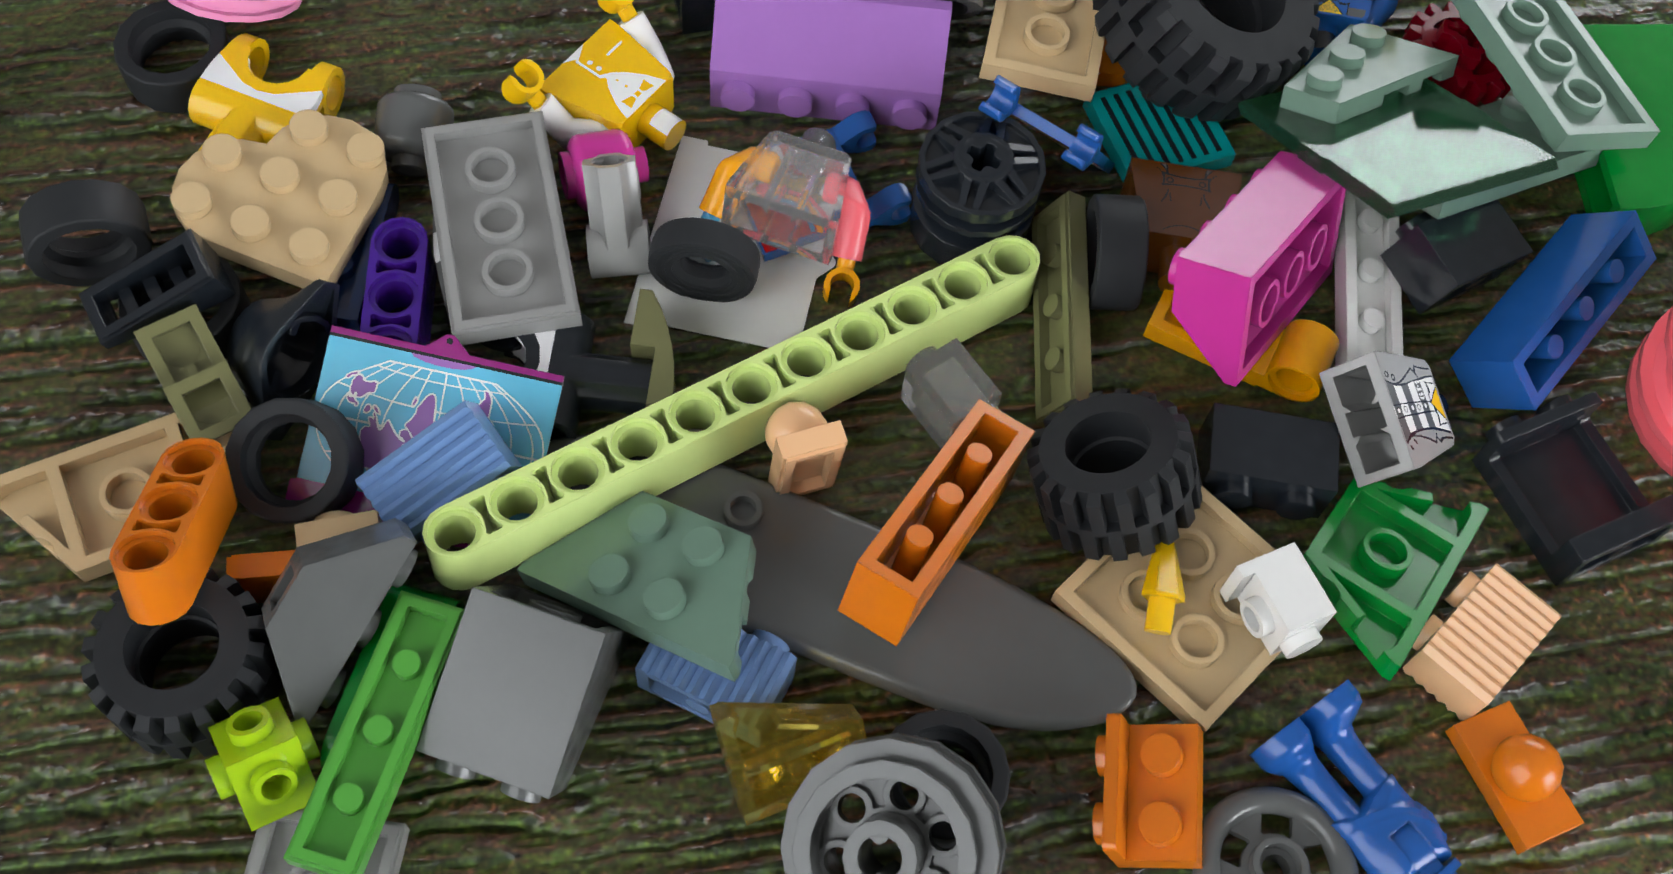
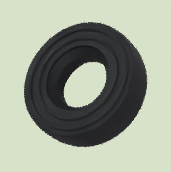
[648,217,760,303]

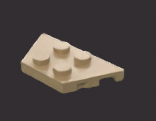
[0,413,232,582]

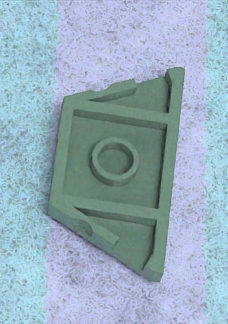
[517,491,757,682]

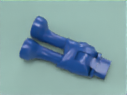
[1250,679,1462,874]

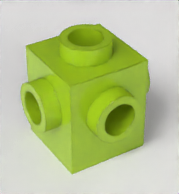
[204,697,320,831]

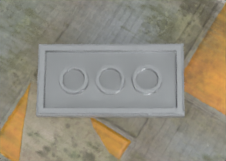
[421,111,582,345]

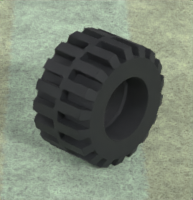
[1027,389,1202,561]
[81,568,282,759]

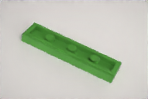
[283,590,465,874]

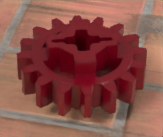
[1401,1,1511,108]

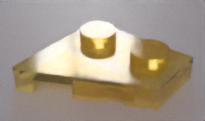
[709,702,867,825]

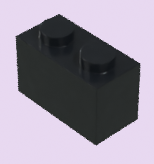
[1380,199,1533,315]
[1197,402,1340,520]

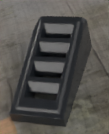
[78,228,236,349]

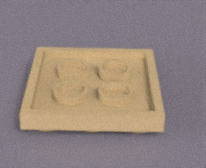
[1051,486,1282,735]

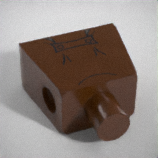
[1120,157,1242,292]

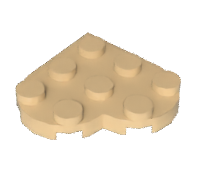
[170,109,389,289]

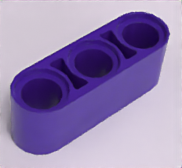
[360,217,437,346]

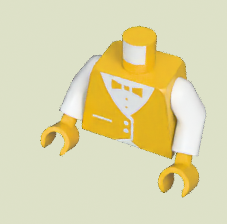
[501,0,686,151]

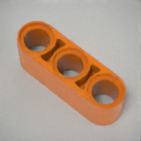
[109,437,238,626]

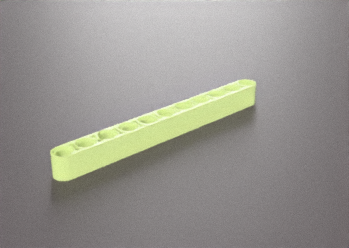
[422,235,1040,590]

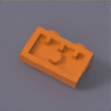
[1092,713,1203,869]

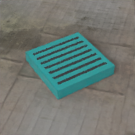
[1083,83,1236,182]

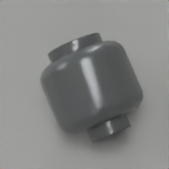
[374,84,454,177]

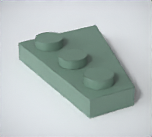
[1280,23,1459,125]

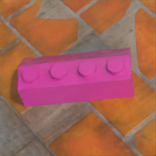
[1168,150,1350,387]

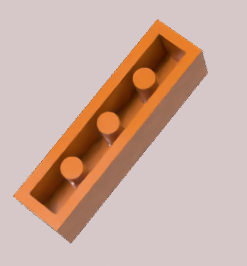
[838,399,1035,647]

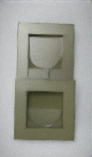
[630,289,676,407]
[133,304,251,440]

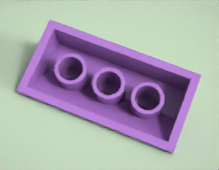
[710,0,952,130]

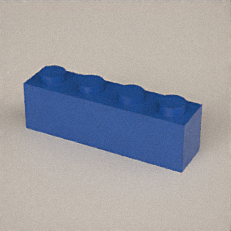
[1449,210,1656,410]

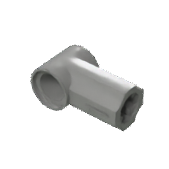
[582,152,651,279]

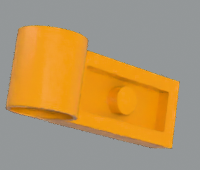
[1143,289,1339,402]

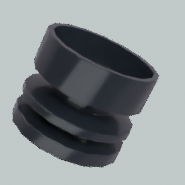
[910,111,1046,265]

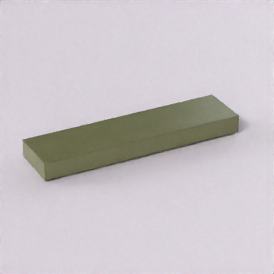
[1032,191,1093,428]

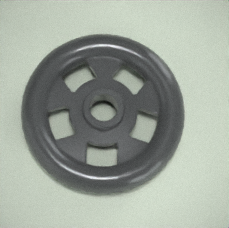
[1192,786,1359,874]

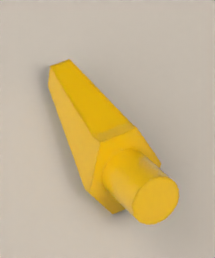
[1141,542,1185,635]

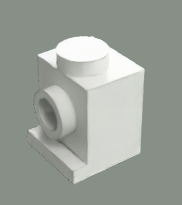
[1220,542,1337,659]

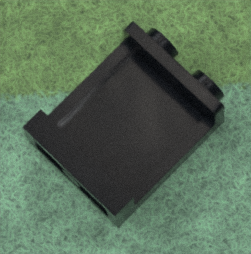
[1472,392,1673,586]

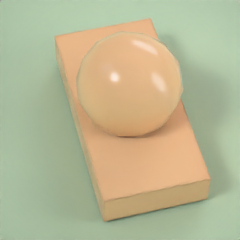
[765,402,848,495]

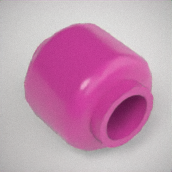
[558,129,649,211]

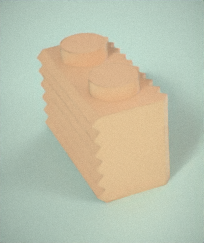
[1402,563,1562,721]

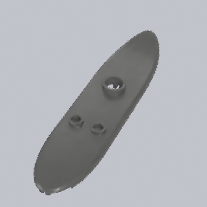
[547,434,1137,731]

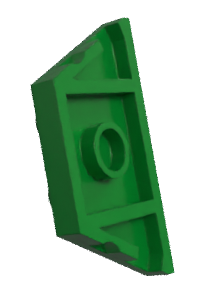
[1303,477,1489,681]

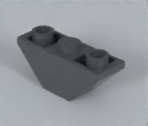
[261,518,418,725]

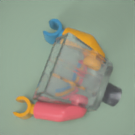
[699,127,871,307]

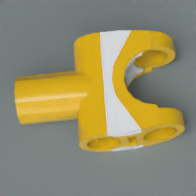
[188,33,345,151]

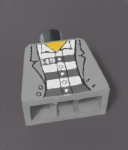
[1319,351,1454,488]

